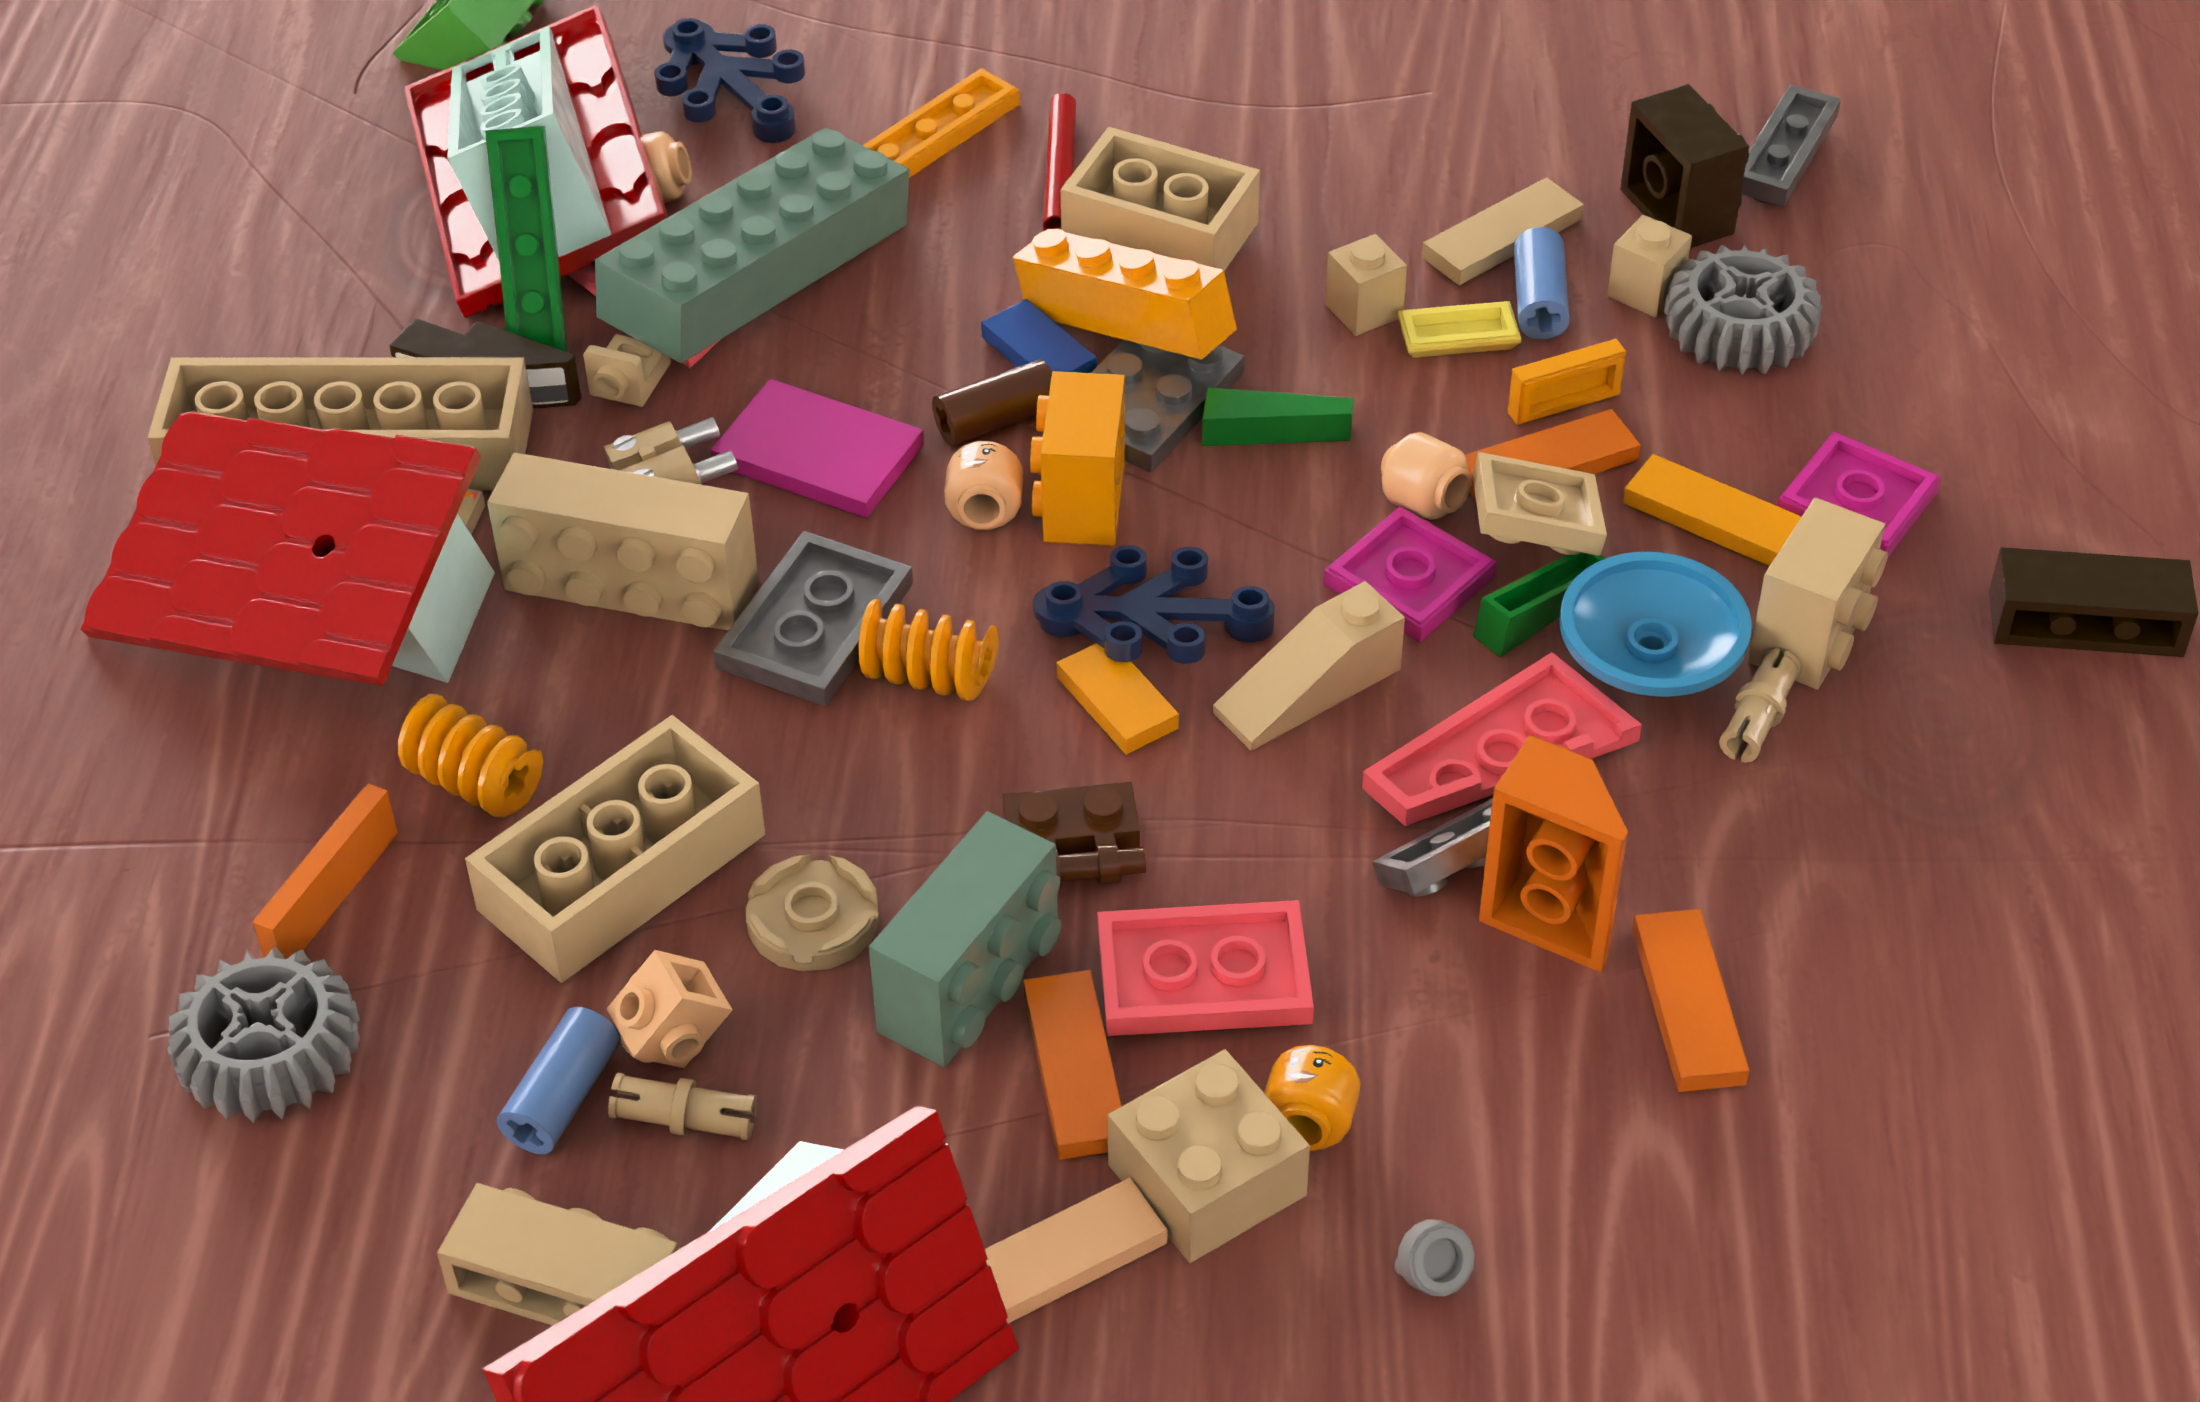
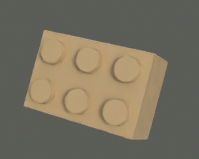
[1061,126,1260,271]

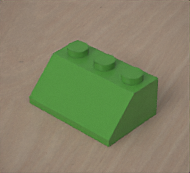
[392,0,545,70]

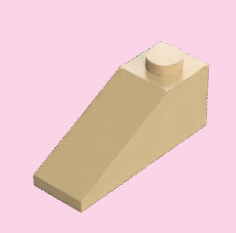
[1213,581,1405,751]

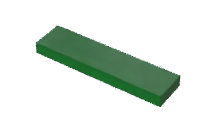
[485,126,568,352]

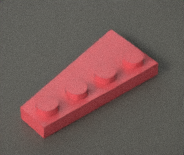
[1362,652,1642,827]

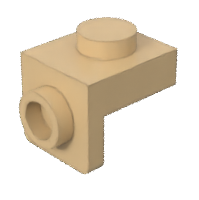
[583,334,671,407]

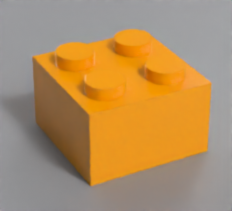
[1030,371,1125,546]

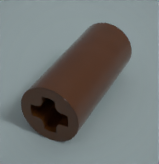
[932,359,1052,446]

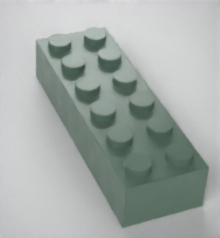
[595,127,909,363]

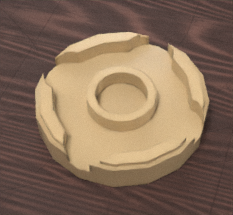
[745,854,879,972]

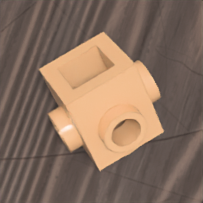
[607,950,732,1068]

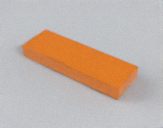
[1465,409,1641,502]
[253,783,398,959]
[1632,909,1750,1092]
[1023,970,1122,1160]

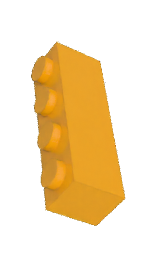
[1013,229,1237,360]

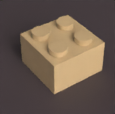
[1748,497,1888,690]
[1108,1049,1310,1264]

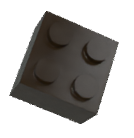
[1620,84,1749,248]

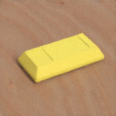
[1398,301,1521,358]

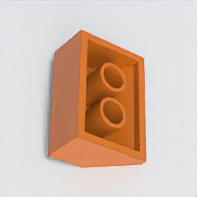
[1479,735,1628,973]

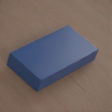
[981,299,1097,373]

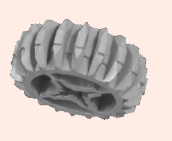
[1664,244,1822,375]
[167,946,360,1124]

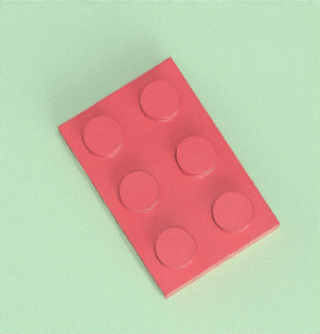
[1097,900,1314,1036]

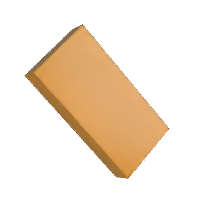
[1508,338,1626,425]
[1056,643,1179,755]

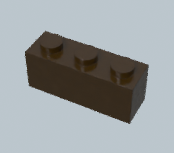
[1989,547,2198,657]

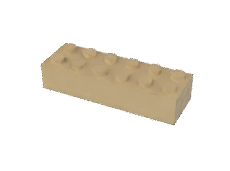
[147,357,533,491]

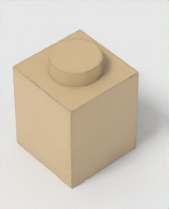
[1607,215,1692,318]
[1325,234,1407,336]

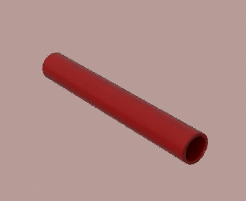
[1043,93,1076,231]

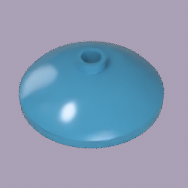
[1559,552,1752,697]

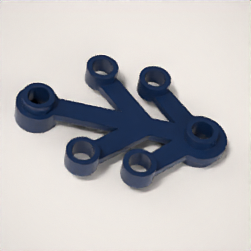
[654,18,805,143]
[1033,545,1275,664]

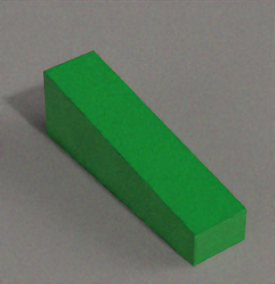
[1202,387,1354,446]
[1473,552,1606,657]

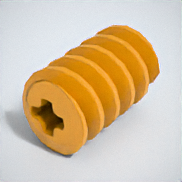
[859,599,999,701]
[398,694,543,818]

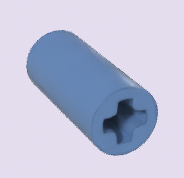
[1514,227,1570,340]
[497,1007,620,1154]

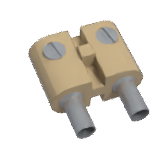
[603,417,738,485]

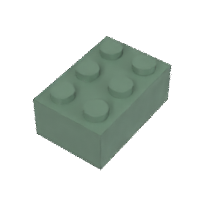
[869,811,1062,1068]

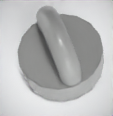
[1394,1219,1475,1296]

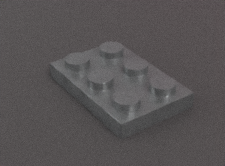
[1091,340,1245,473]
[713,531,913,707]

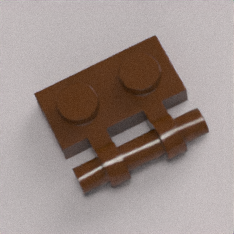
[1002,782,1146,888]

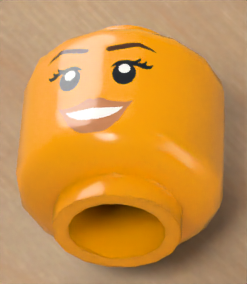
[1264,1045,1360,1151]

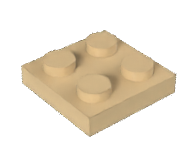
[1472,452,1607,556]

